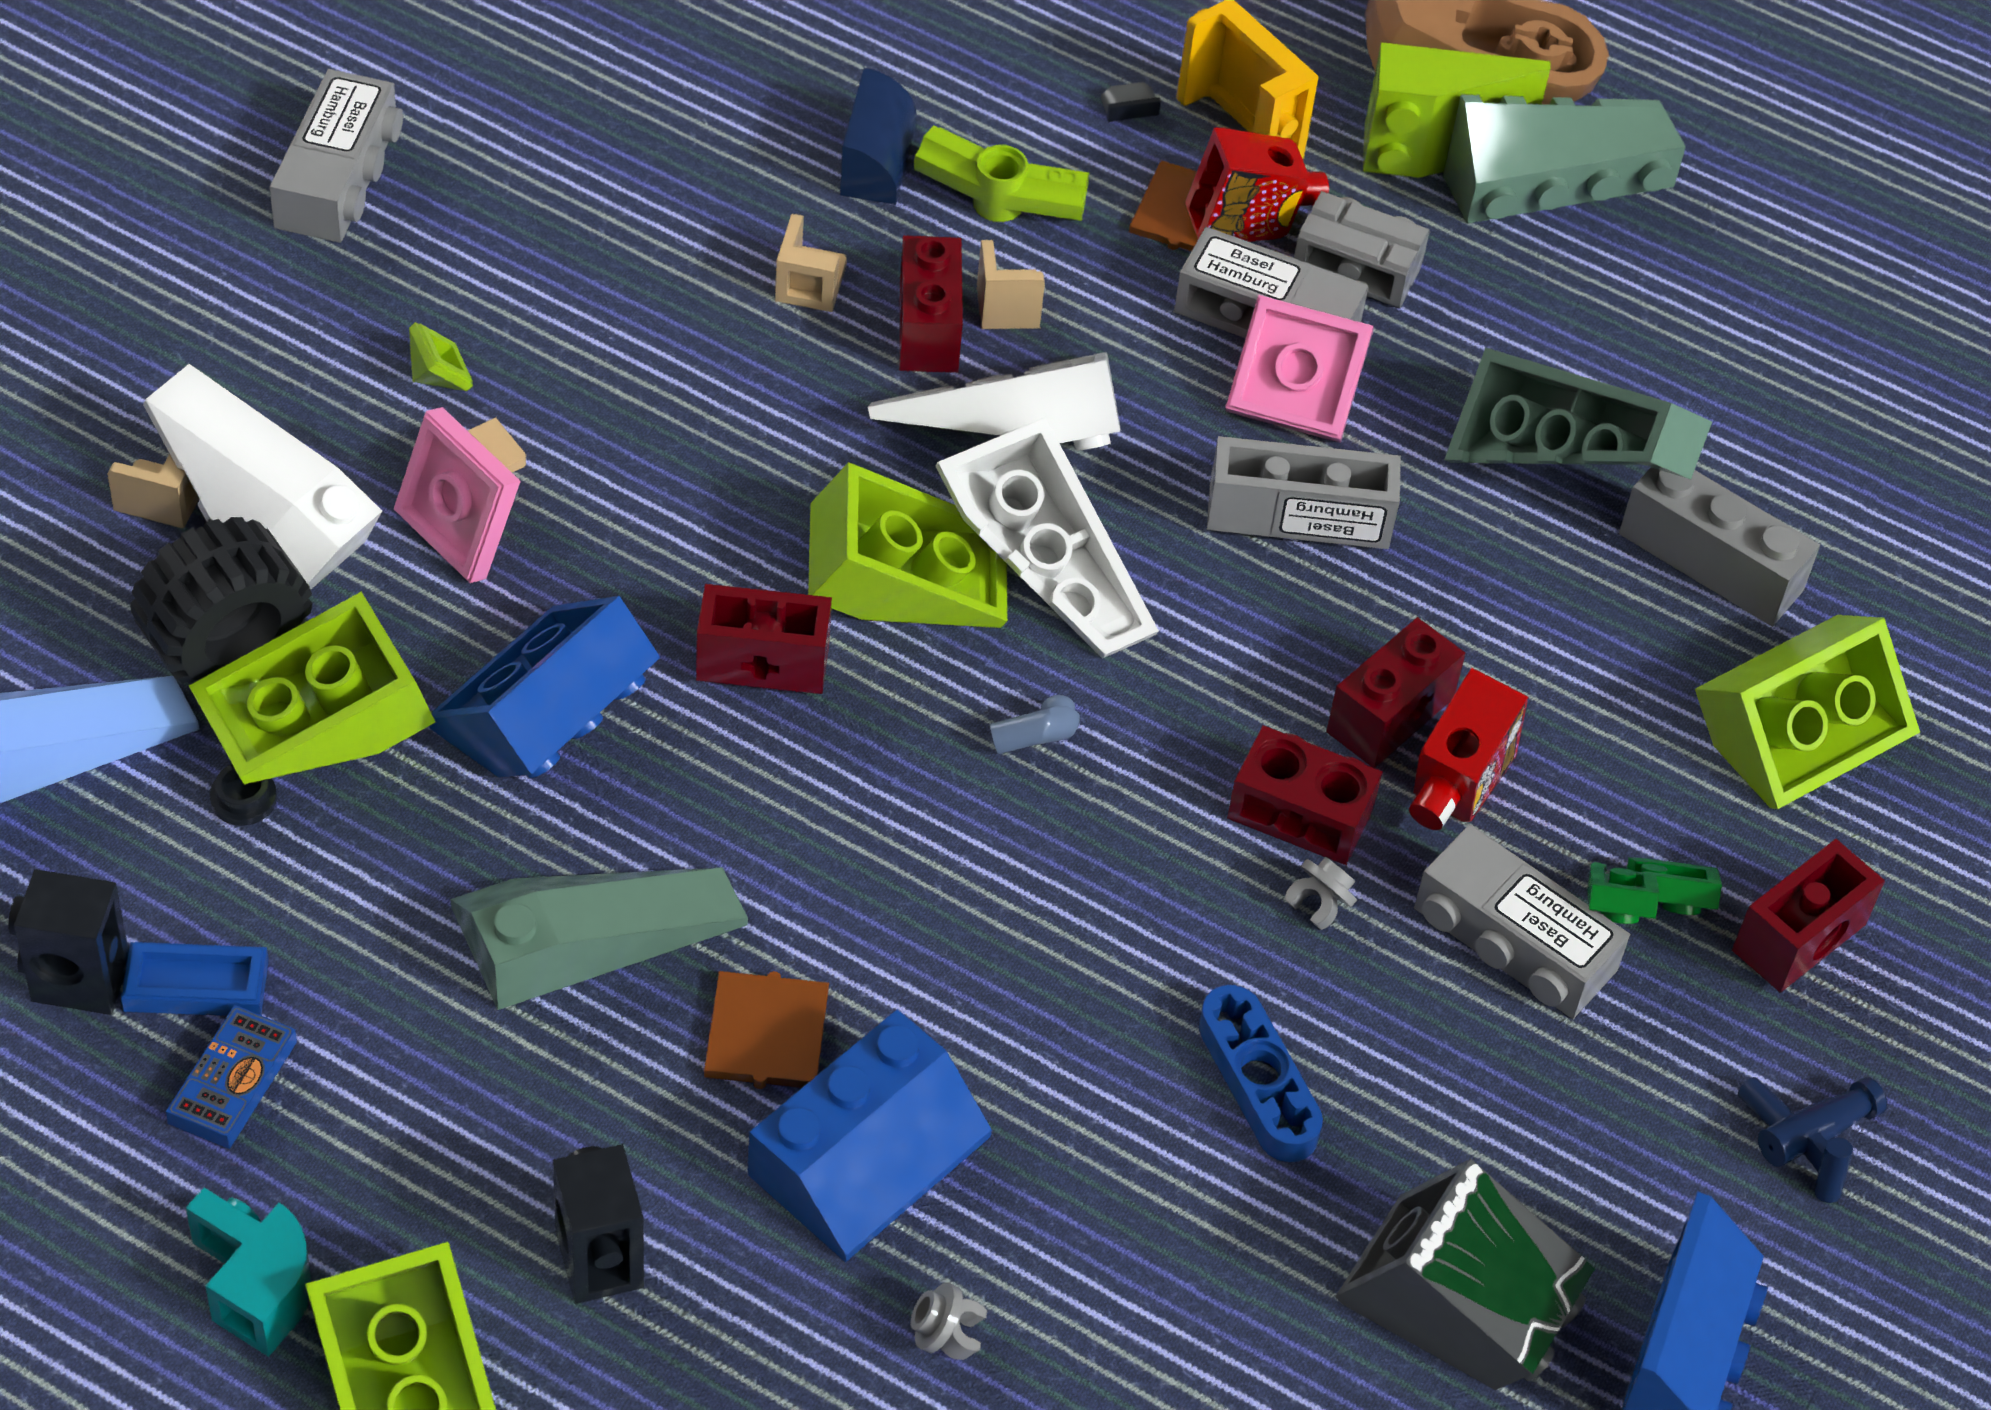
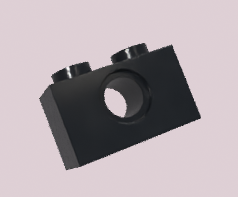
[8,869,129,1015]
[553,1144,644,1304]

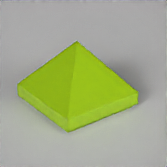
[409,322,473,391]

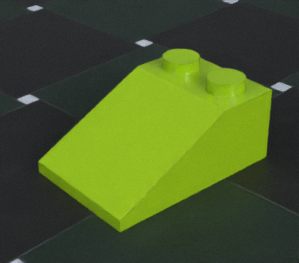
[1363,42,1550,178]
[808,462,1008,628]
[189,592,436,784]
[306,1242,496,1410]

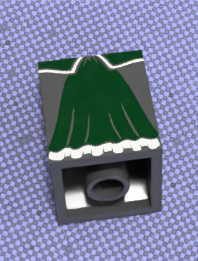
[1335,1159,1595,1390]

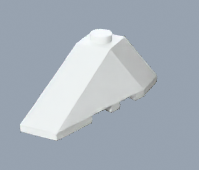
[868,352,1120,450]
[143,364,382,589]
[935,417,1159,659]

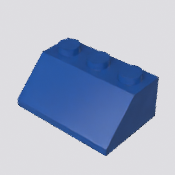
[428,596,661,778]
[748,1009,992,1263]
[1621,1192,1768,1410]

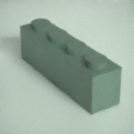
[1443,95,1686,223]
[1444,348,1712,480]

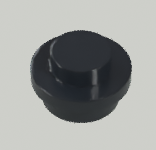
[210,764,277,826]

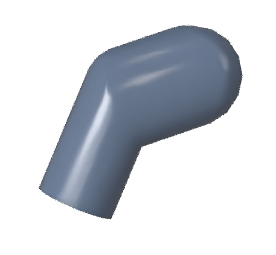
[990,695,1080,754]

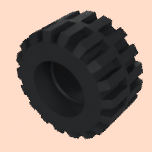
[130,517,313,685]

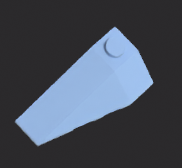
[0,676,199,803]

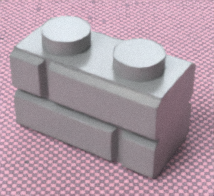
[1294,191,1430,308]

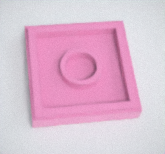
[1225,295,1374,443]
[394,407,521,583]

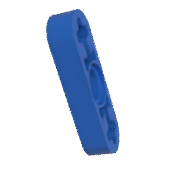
[1199,985,1323,1162]

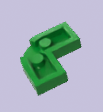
[1587,857,1722,924]

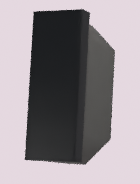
[1101,82,1161,122]

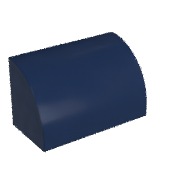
[840,68,917,205]

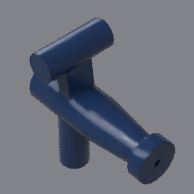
[1738,1077,1887,1203]

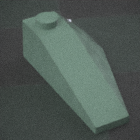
[450,867,748,1010]

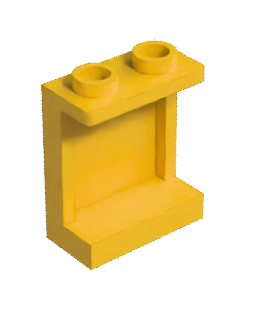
[1176,0,1319,159]

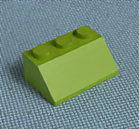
[1695,615,1920,809]

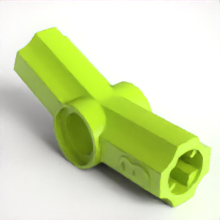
[914,125,1089,222]

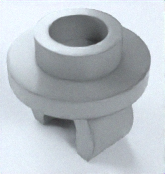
[1285,857,1357,930]
[911,1282,987,1360]

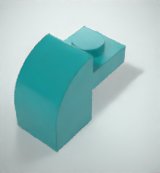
[186,1187,311,1357]

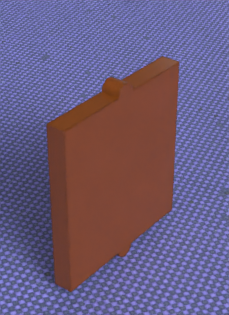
[1129,160,1206,252]
[704,971,829,1089]

